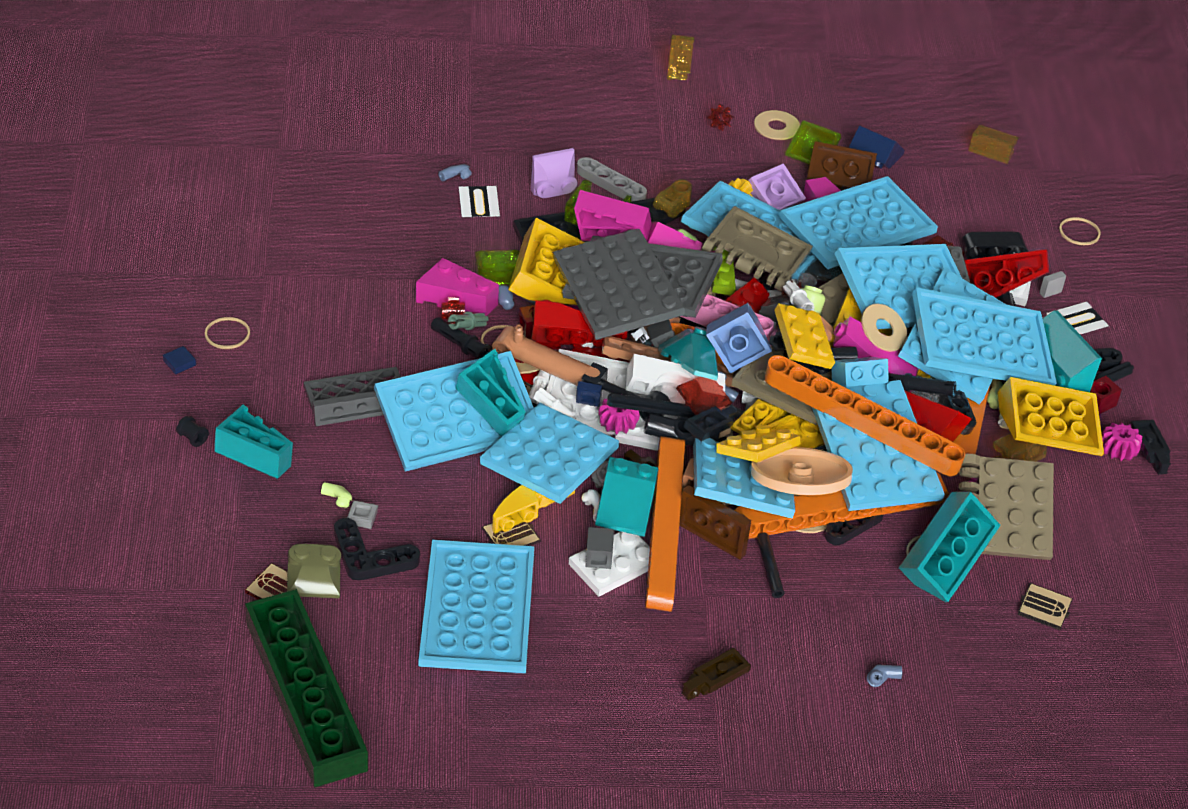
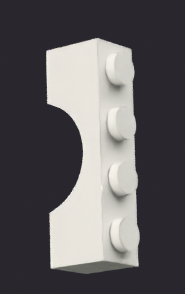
[626,354,725,407]

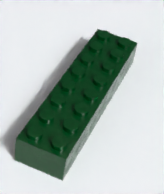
[245,589,368,788]

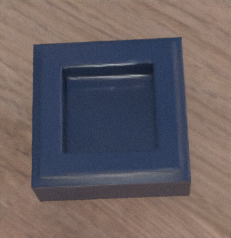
[163,346,196,374]
[576,381,602,407]

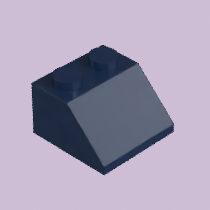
[849,125,905,169]

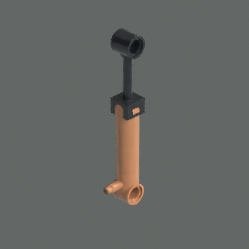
[492,325,671,421]

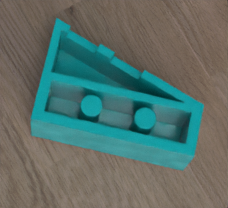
[456,349,526,437]
[215,404,293,479]

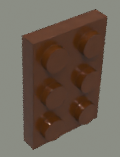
[807,141,877,189]
[679,485,752,560]

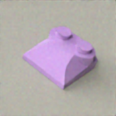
[531,148,577,198]
[749,164,806,210]

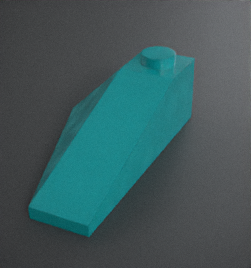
[658,327,718,381]

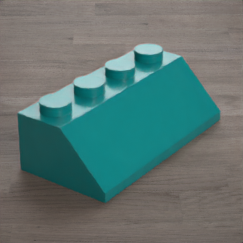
[1043,310,1102,392]
[899,492,1001,602]

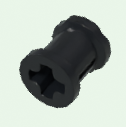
[176,416,209,447]

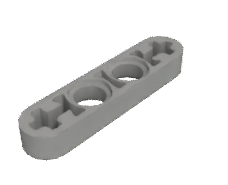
[577,157,647,202]

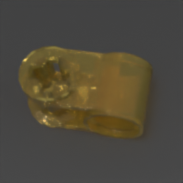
[653,179,692,218]

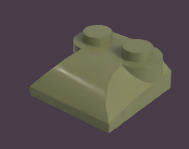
[287,544,341,598]

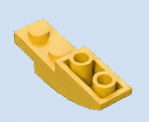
[731,399,791,434]
[492,485,575,535]

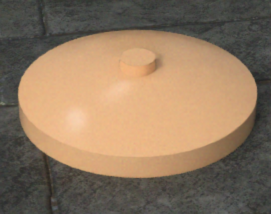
[751,447,853,495]

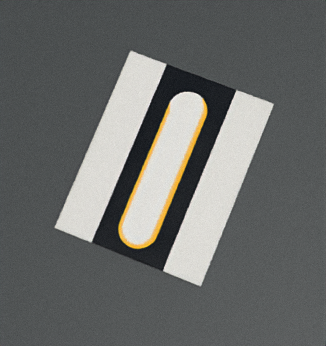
[459,186,500,217]
[1046,302,1109,334]

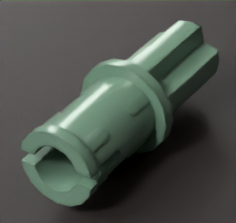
[448,312,489,330]

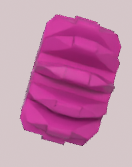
[598,394,640,435]
[1102,422,1142,461]

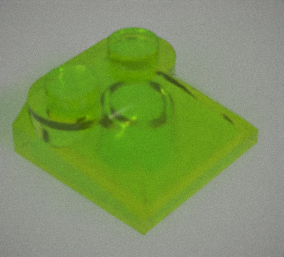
[785,120,841,164]
[475,250,520,284]

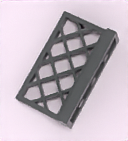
[303,367,401,426]

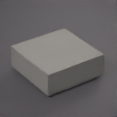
[1039,271,1066,298]
[347,501,378,529]

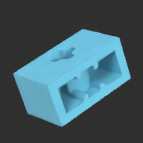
[832,357,889,387]

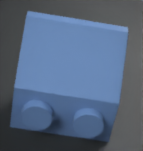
[706,303,772,373]

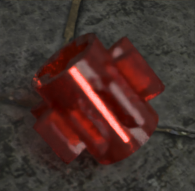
[707,104,735,131]
[442,297,465,324]

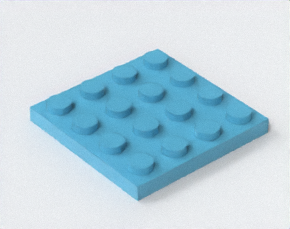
[480,403,619,504]
[693,438,795,518]

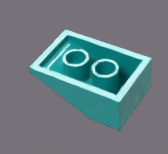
[595,457,658,537]

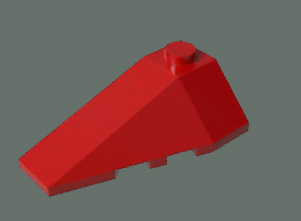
[964,249,1049,298]
[531,300,628,349]

